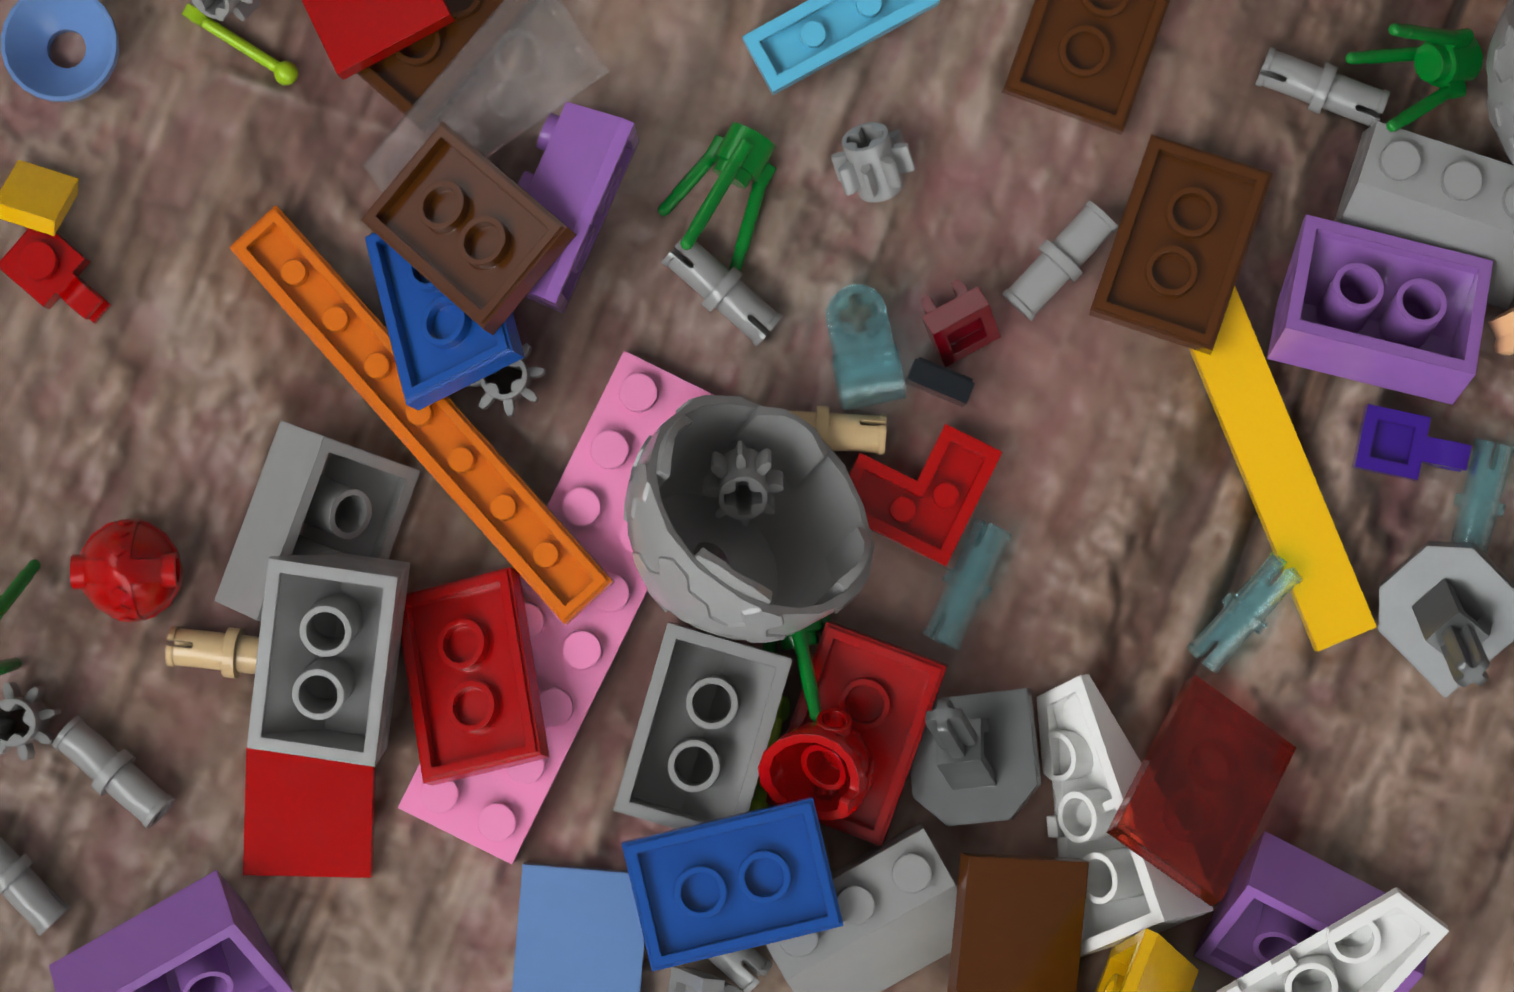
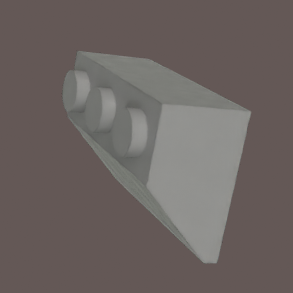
[1334,121,1514,310]
[214,420,420,622]
[247,553,410,767]
[613,622,792,829]
[766,822,957,992]

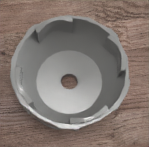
[624,395,875,643]

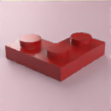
[849,424,1003,567]

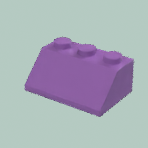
[518,102,639,314]
[1267,214,1493,405]
[1194,831,1428,992]
[49,870,294,992]

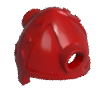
[70,519,183,623]
[758,708,875,821]

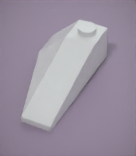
[1036,674,1214,957]
[1216,887,1449,992]

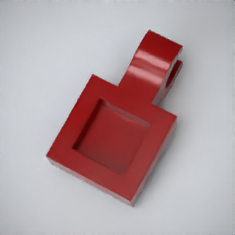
[0,228,112,324]

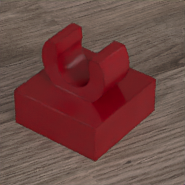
[921,279,1001,367]

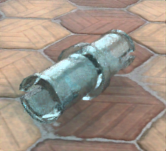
[1450,438,1514,555]
[922,518,1012,651]
[1187,552,1303,674]

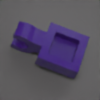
[1351,404,1472,481]

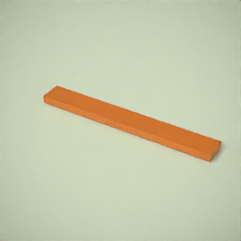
[229,205,614,625]

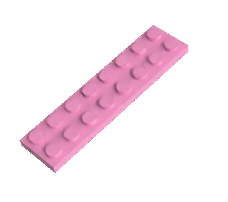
[398,351,713,864]

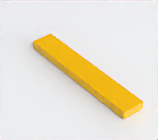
[1189,286,1377,652]

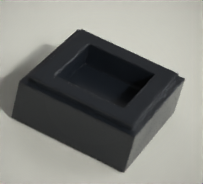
[904,357,975,407]

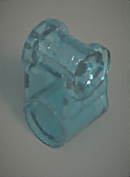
[826,284,906,411]

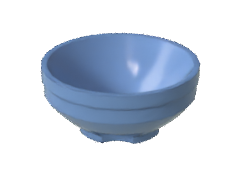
[1,0,119,102]

